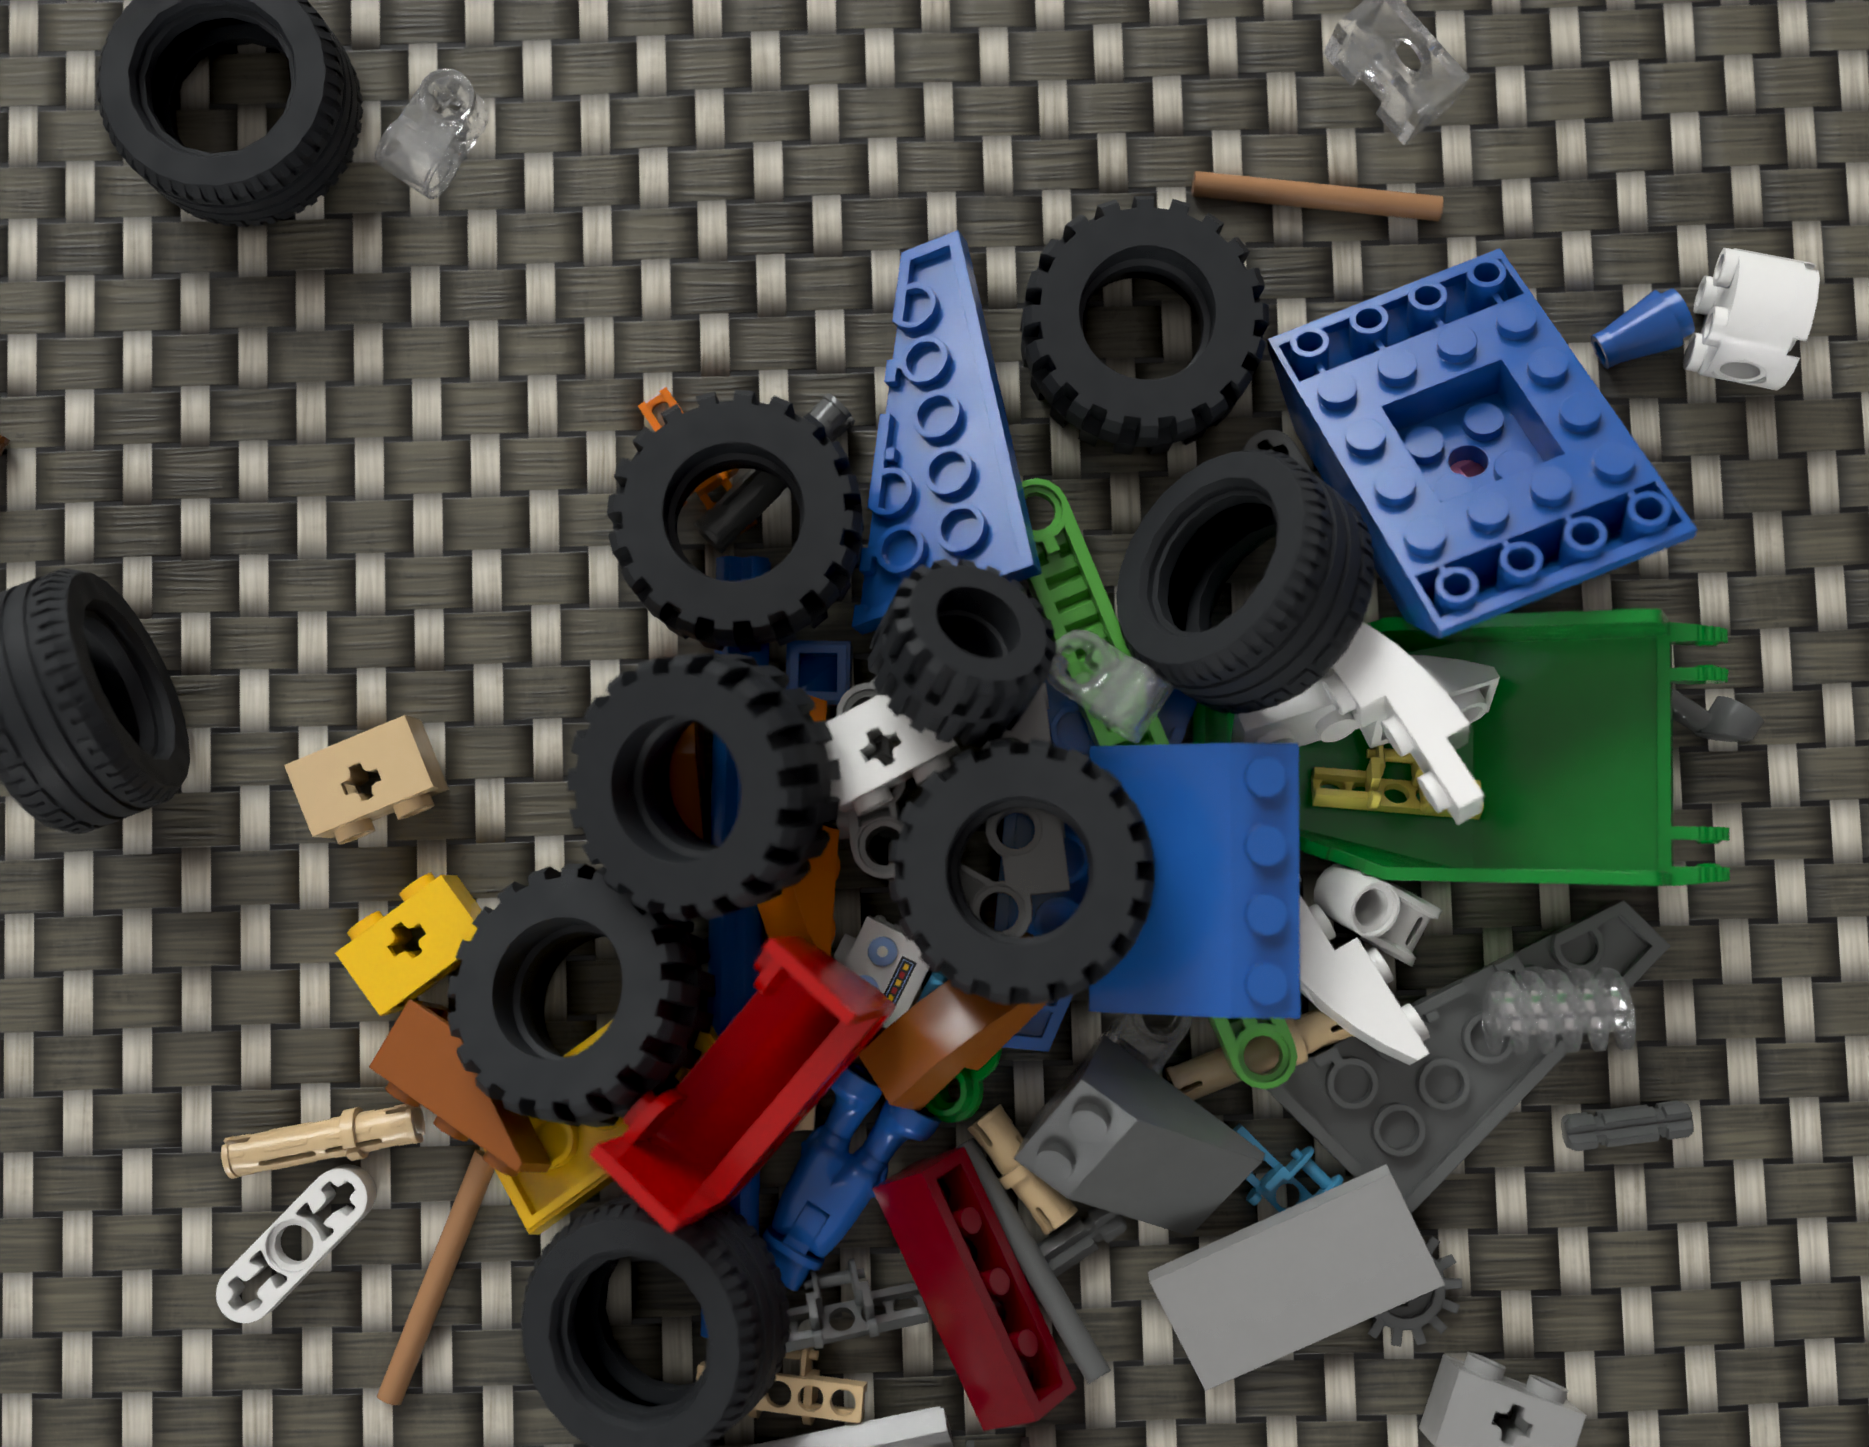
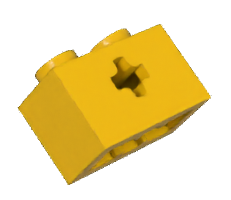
[335,872,482,1016]

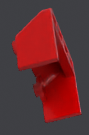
[588,935,896,1234]

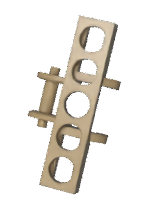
[696,1347,867,1425]

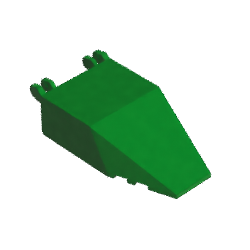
[1193,609,1730,886]

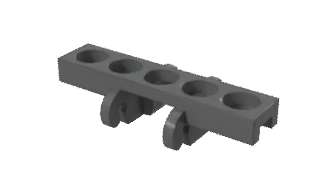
[785,1258,929,1353]

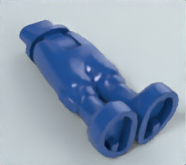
[762,1062,941,1291]

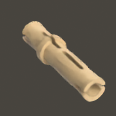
[1164,1008,1355,1101]
[221,1104,425,1179]

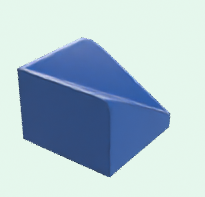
[786,640,853,708]

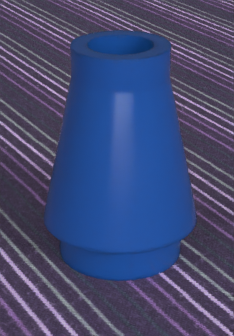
[1591,288,1695,369]

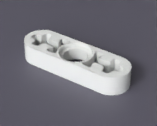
[216,1164,376,1323]

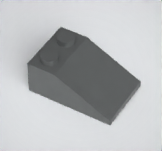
[1014,1035,1265,1236]

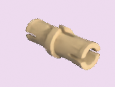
[967,1104,1078,1235]

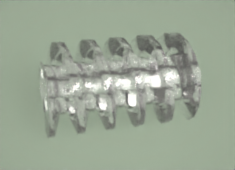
[1482,967,1636,1056]

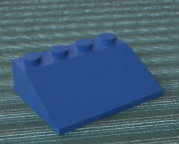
[1089,743,1300,1018]

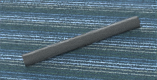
[955,1138,1111,1385]

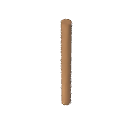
[1192,171,1443,221]
[377,1150,494,1405]

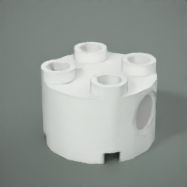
[1683,248,1820,390]

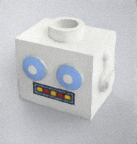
[833,915,929,1028]

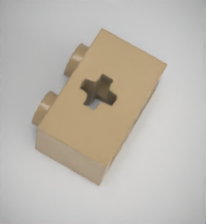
[284,715,449,844]

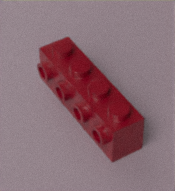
[872,1146,1077,1431]

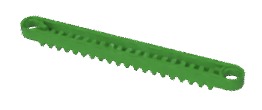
[1022,478,1297,1089]

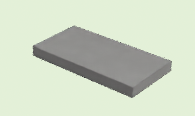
[1148,1164,1445,1391]

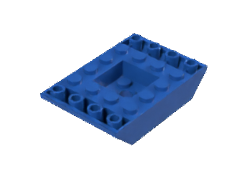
[1267,248,1697,639]

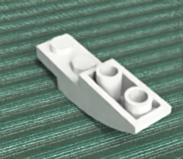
[1322,622,1484,825]
[1231,655,1500,749]
[1299,874,1430,1065]

